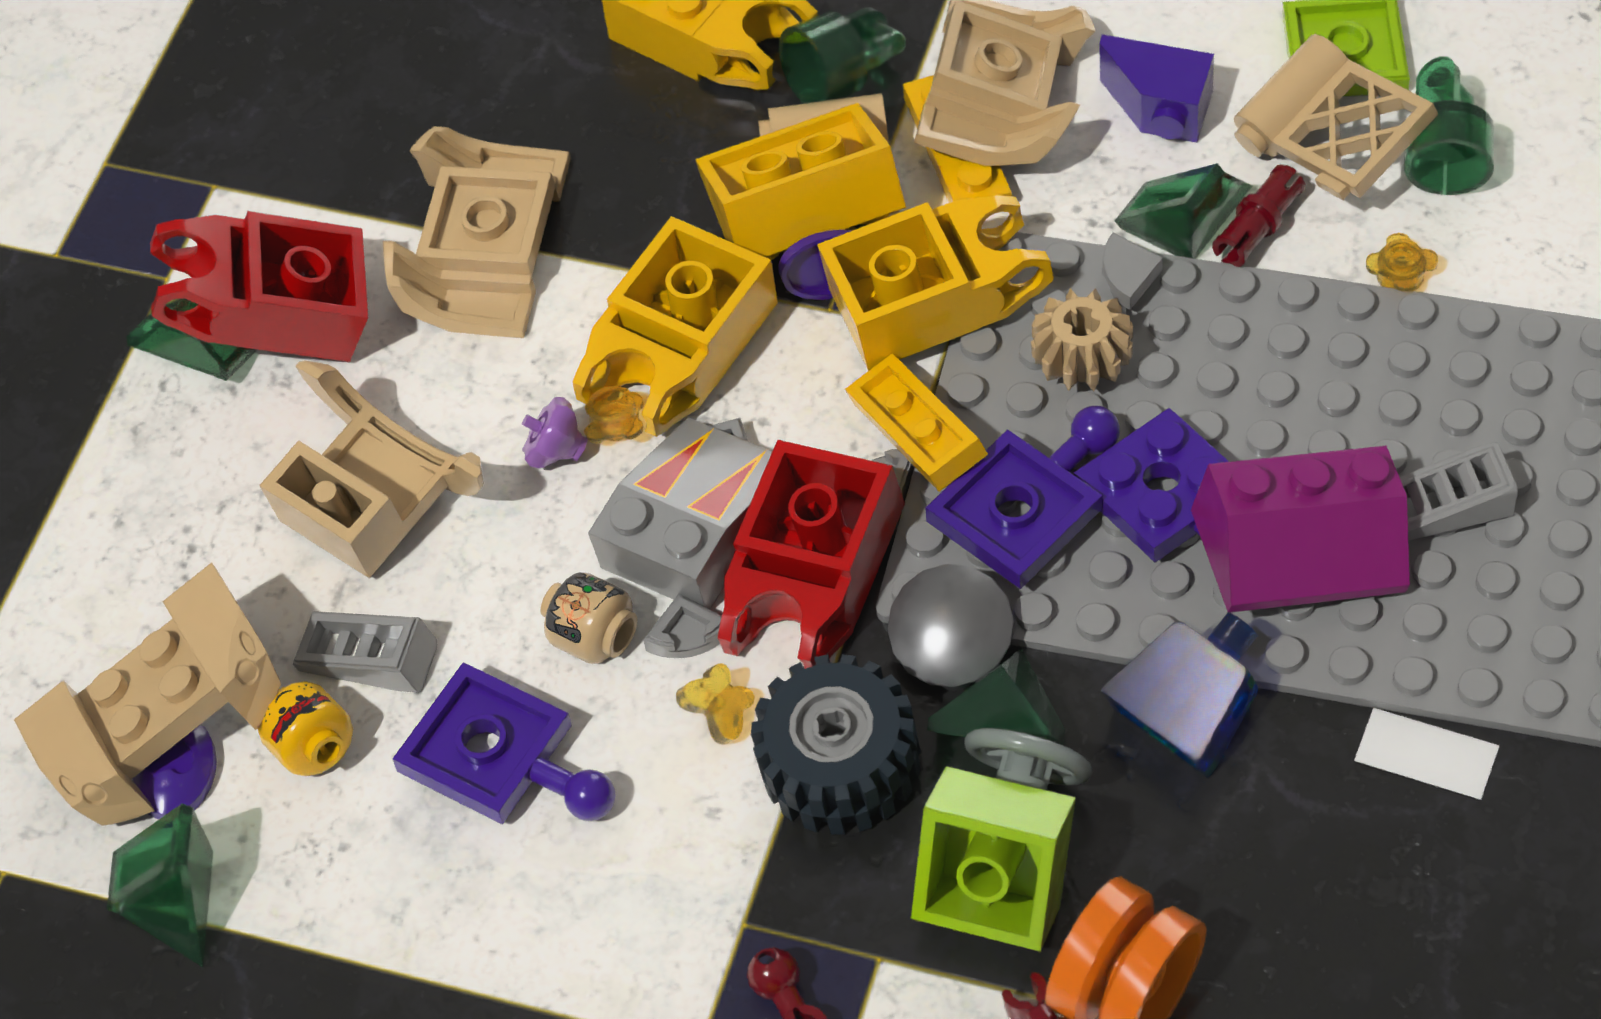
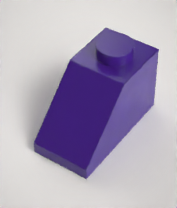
[1099,34,1214,143]

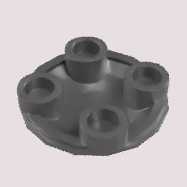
[887,564,1015,691]

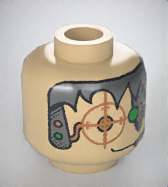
[540,572,637,664]

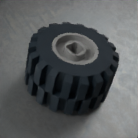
[751,654,921,835]

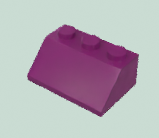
[1191,445,1410,613]

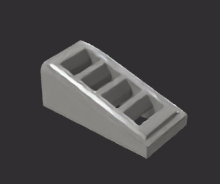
[1400,442,1518,541]
[293,611,437,693]

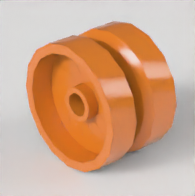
[1045,876,1207,1019]

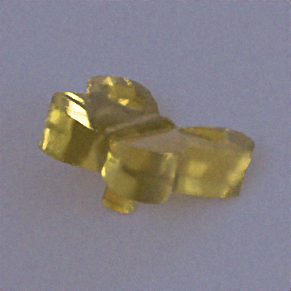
[676,663,755,745]

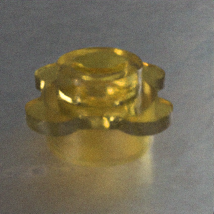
[1366,233,1438,291]
[584,386,644,443]

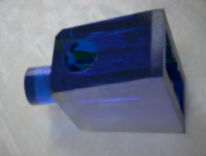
[1101,612,1259,779]

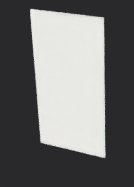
[1354,708,1499,800]

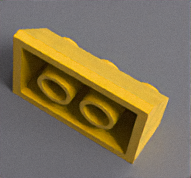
[695,103,906,260]

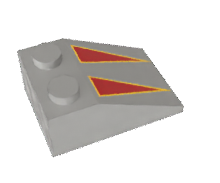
[588,417,772,610]

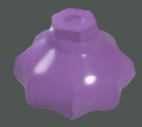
[522,397,588,469]

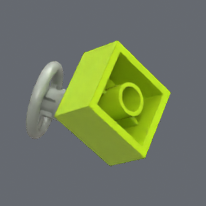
[911,728,1092,951]

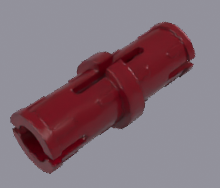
[1212,164,1305,267]

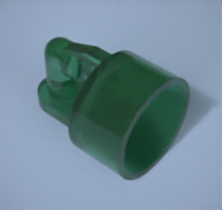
[779,7,906,104]
[1404,56,1494,195]

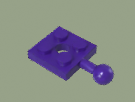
[925,406,1120,589]
[1074,408,1229,563]
[392,662,616,825]

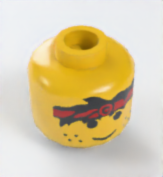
[257,681,353,777]

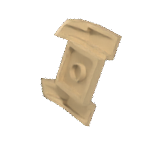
[914,0,1095,166]
[383,126,571,338]
[14,562,281,826]

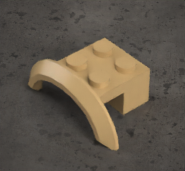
[259,361,484,579]

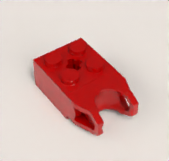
[150,211,368,362]
[718,440,905,669]

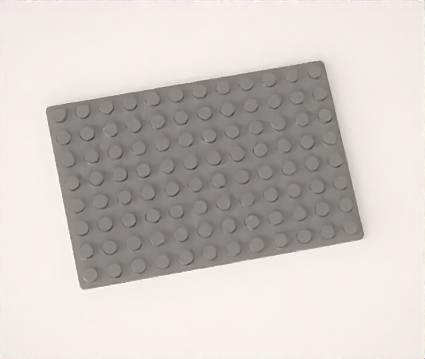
[876,232,1601,747]

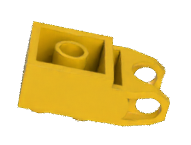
[602,0,820,90]
[817,195,1054,371]
[572,216,778,437]

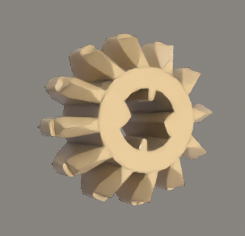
[1031,287,1133,392]

